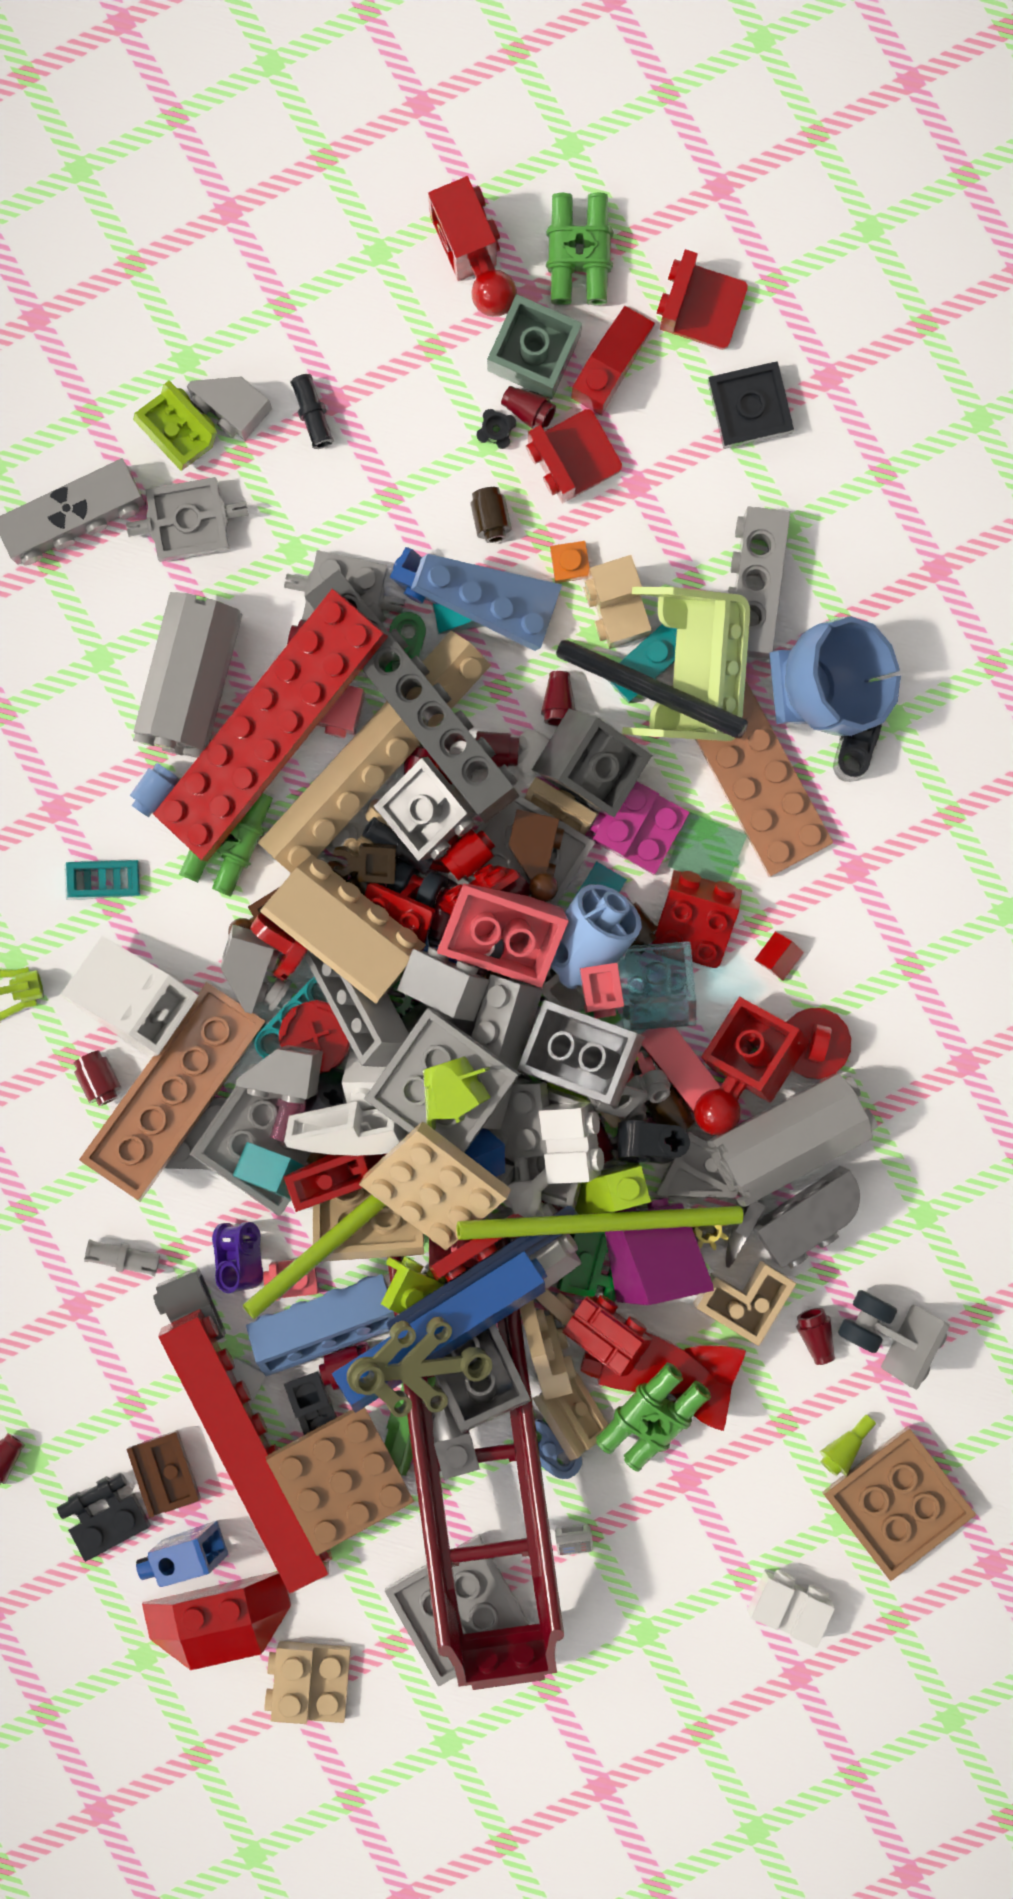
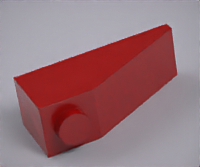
[571,305,655,416]
[283,1153,387,1212]

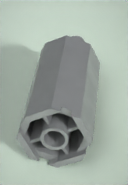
[133,592,243,758]
[707,1073,878,1207]

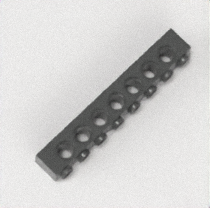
[305,570,519,823]

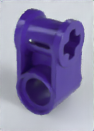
[212,1222,263,1294]

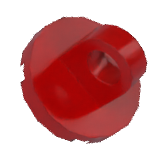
[250,914,308,981]
[279,1000,351,1073]
[786,1008,852,1079]

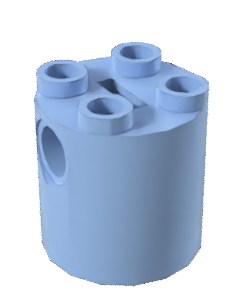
[551,885,642,989]

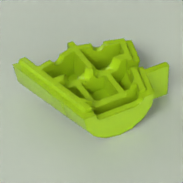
[423,1056,491,1130]

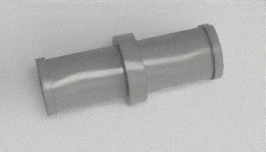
[84,1239,160,1277]

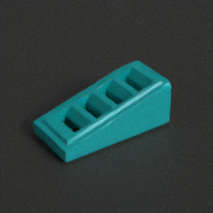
[64,860,140,900]

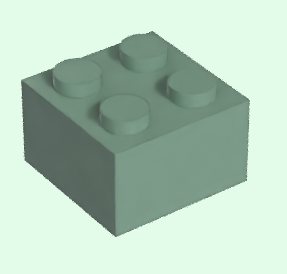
[487,294,582,400]

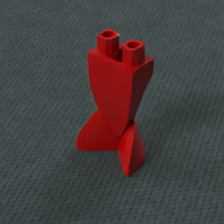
[580,1330,746,1431]

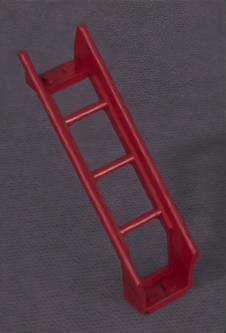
[387,1237,564,1690]

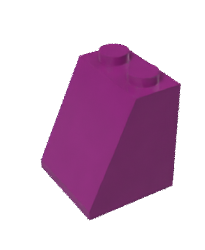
[605,1197,714,1305]

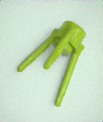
[0,967,44,1021]

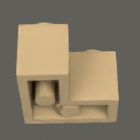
[583,555,652,649]
[693,1261,797,1346]

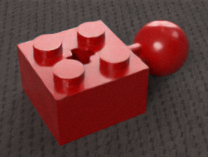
[428,176,517,317]
[694,996,809,1135]

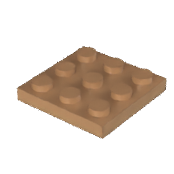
[265,1407,414,1556]
[822,1426,976,1582]

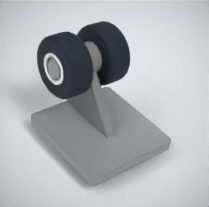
[838,1290,950,1390]

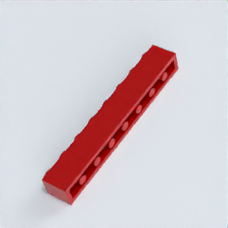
[158,1309,332,1594]

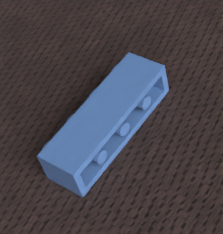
[246,1274,394,1377]

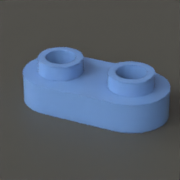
[535,1419,582,1479]

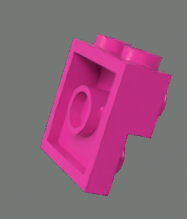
[590,781,690,875]

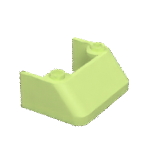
[622,587,750,741]

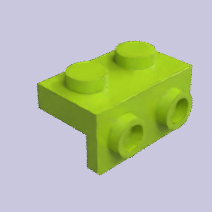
[133,380,217,471]
[381,1256,447,1313]

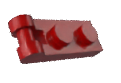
[429,1214,523,1282]

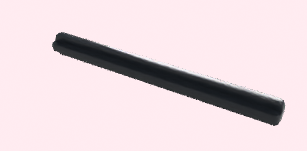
[556,640,748,738]

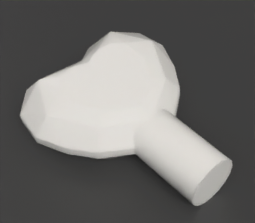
[517,730,550,775]
[504,1168,549,1217]

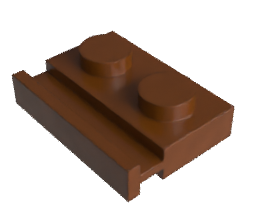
[126,1430,201,1518]

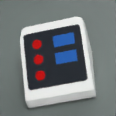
[555,1524,593,1556]

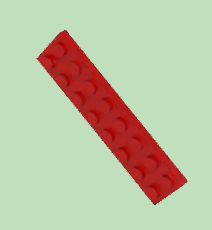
[153,589,388,862]

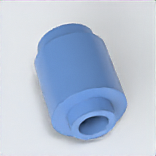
[129,763,180,818]

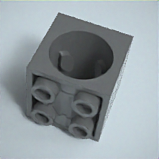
[531,709,653,817]

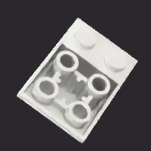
[60,936,199,1057]

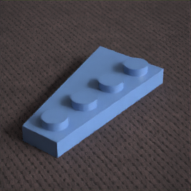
[411,554,562,651]

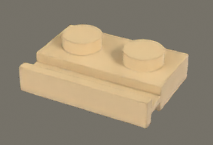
[532,1370,608,1461]

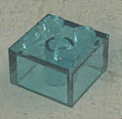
[618,942,697,1030]

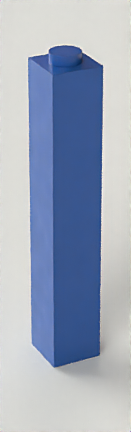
[332,1251,547,1413]

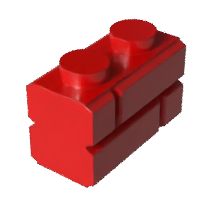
[562,1295,652,1377]

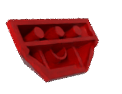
[142,1571,291,1671]

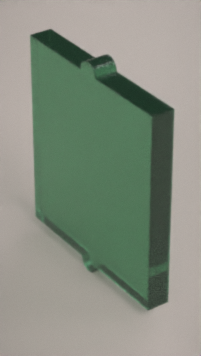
[667,812,747,882]

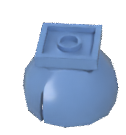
[769,616,901,736]

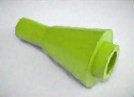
[819,1414,876,1476]

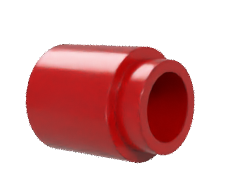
[441,829,495,881]

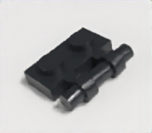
[57,1472,151,1562]

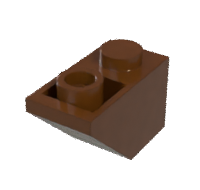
[509,809,565,881]

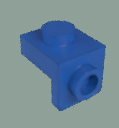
[390,547,439,605]

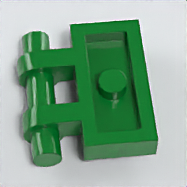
[557,1232,616,1303]

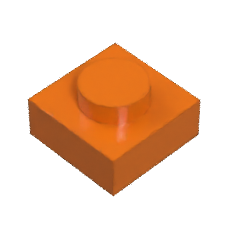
[550,541,590,583]

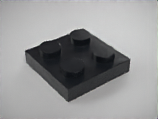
[707,361,794,449]

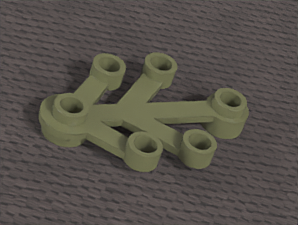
[347,1317,492,1417]

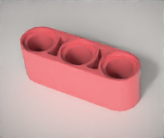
[640,1015,721,1113]

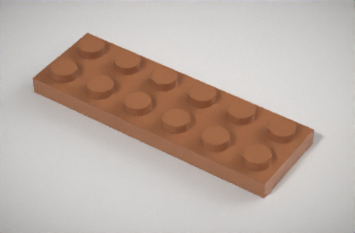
[672,679,833,877]
[79,982,267,1202]

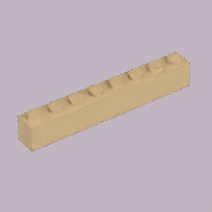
[258,631,491,873]

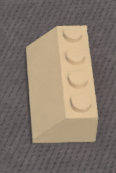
[260,855,426,1004]

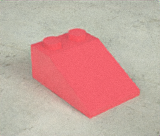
[437,883,569,988]

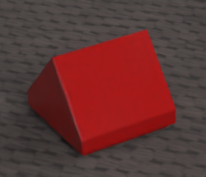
[754,931,804,981]

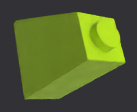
[575,1163,651,1214]

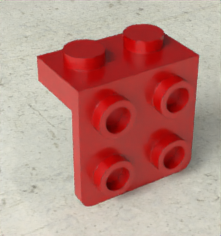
[656,249,748,350]
[525,409,622,504]
[652,870,742,968]

